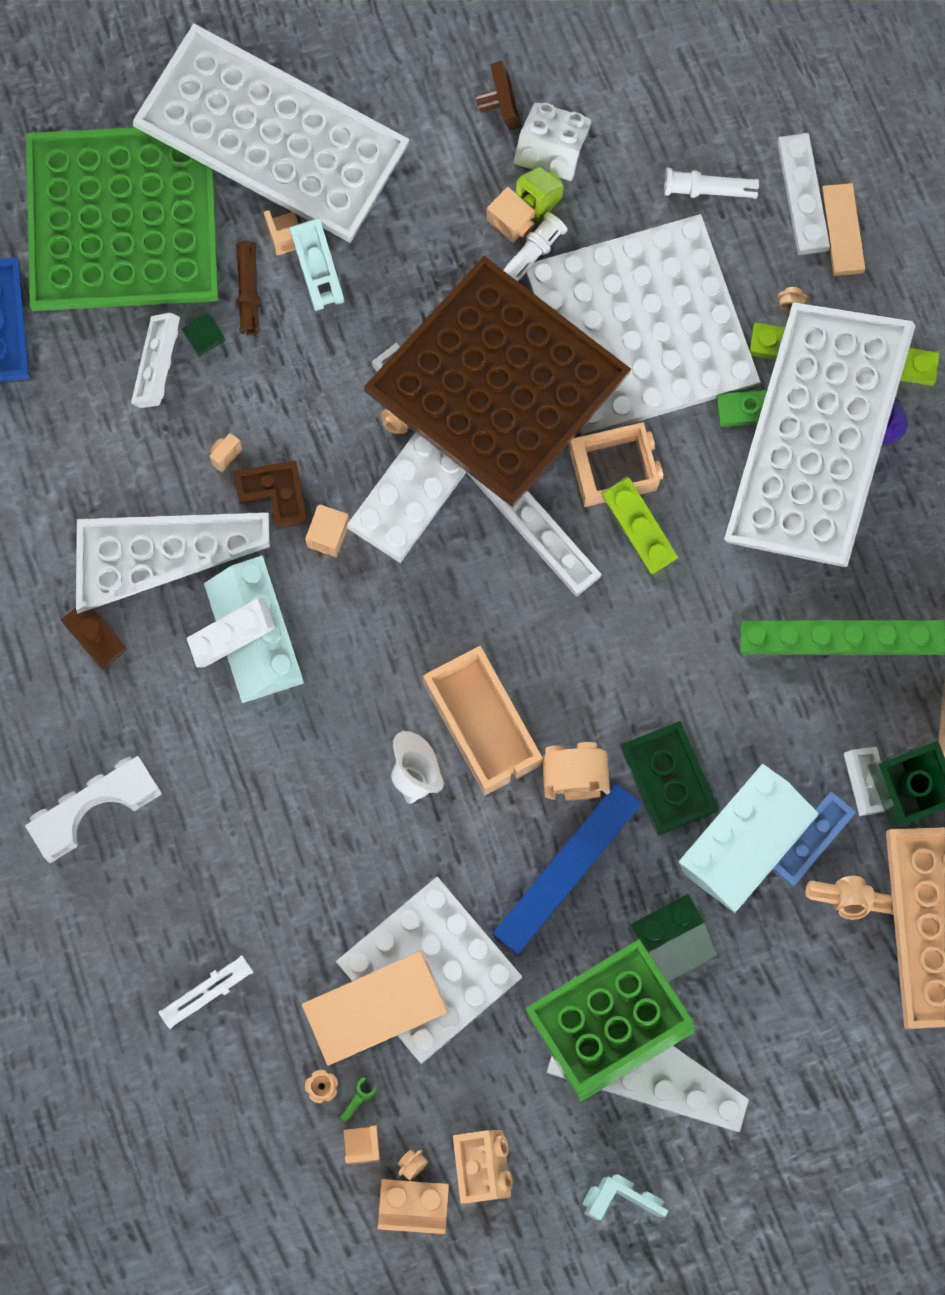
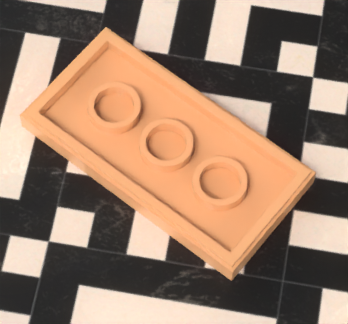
[302,950,449,1066]

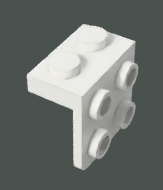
[513,103,592,181]

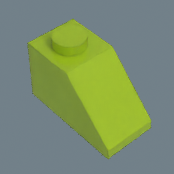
[516,167,564,224]

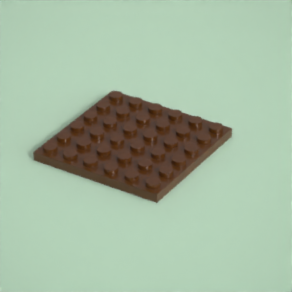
[364,256,631,508]

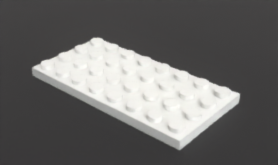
[133,24,409,243]
[724,302,915,567]

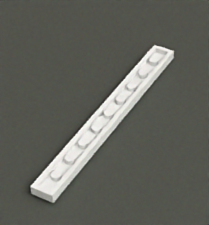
[372,343,601,597]

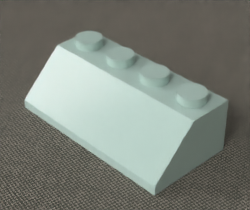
[204,556,304,703]
[679,764,818,913]

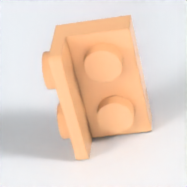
[453,1130,513,1204]

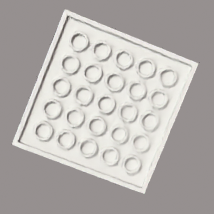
[525,214,760,437]

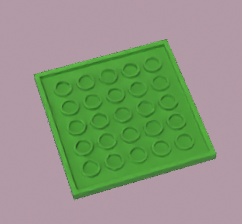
[26,128,219,311]

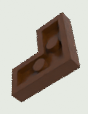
[234,460,307,529]

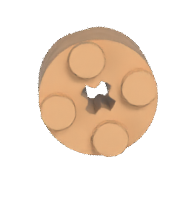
[542,742,610,800]

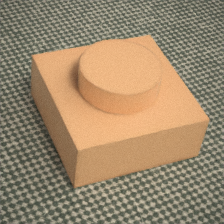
[209,433,242,473]

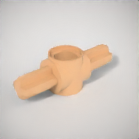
[805,876,894,920]

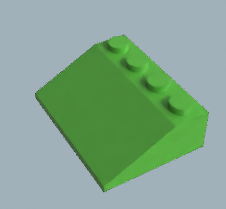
[525,939,694,1103]

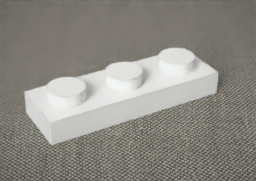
[131,313,180,408]
[187,598,275,667]

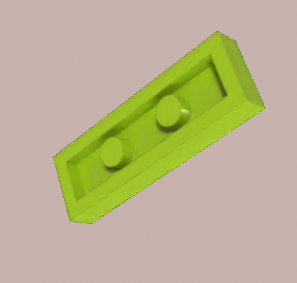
[600,476,679,575]

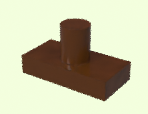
[475,60,521,131]
[61,607,127,670]

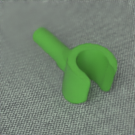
[340,1077,376,1123]

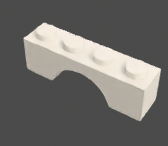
[25,756,162,863]

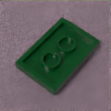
[620,721,719,836]

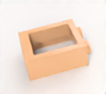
[568,422,663,507]

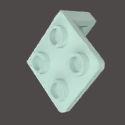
[583,1174,668,1220]

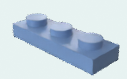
[772,791,856,888]

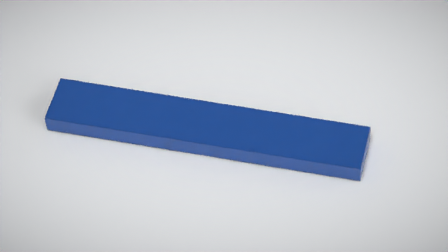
[492,783,642,955]

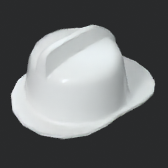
[391,731,444,804]

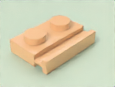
[378,1179,449,1234]

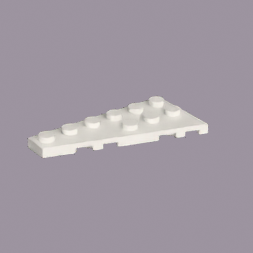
[76,513,270,613]
[547,976,749,1132]

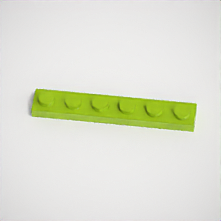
[749,322,939,386]

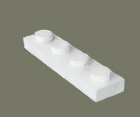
[777,133,830,255]

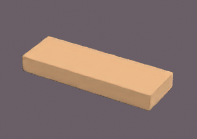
[821,183,865,276]

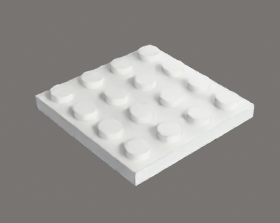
[336,877,522,1064]

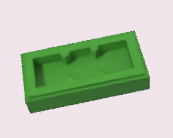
[716,390,767,427]

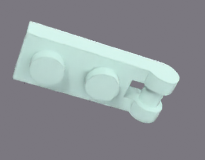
[289,218,345,311]

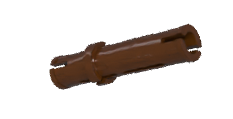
[236,241,261,335]

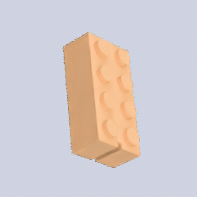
[423,646,543,796]

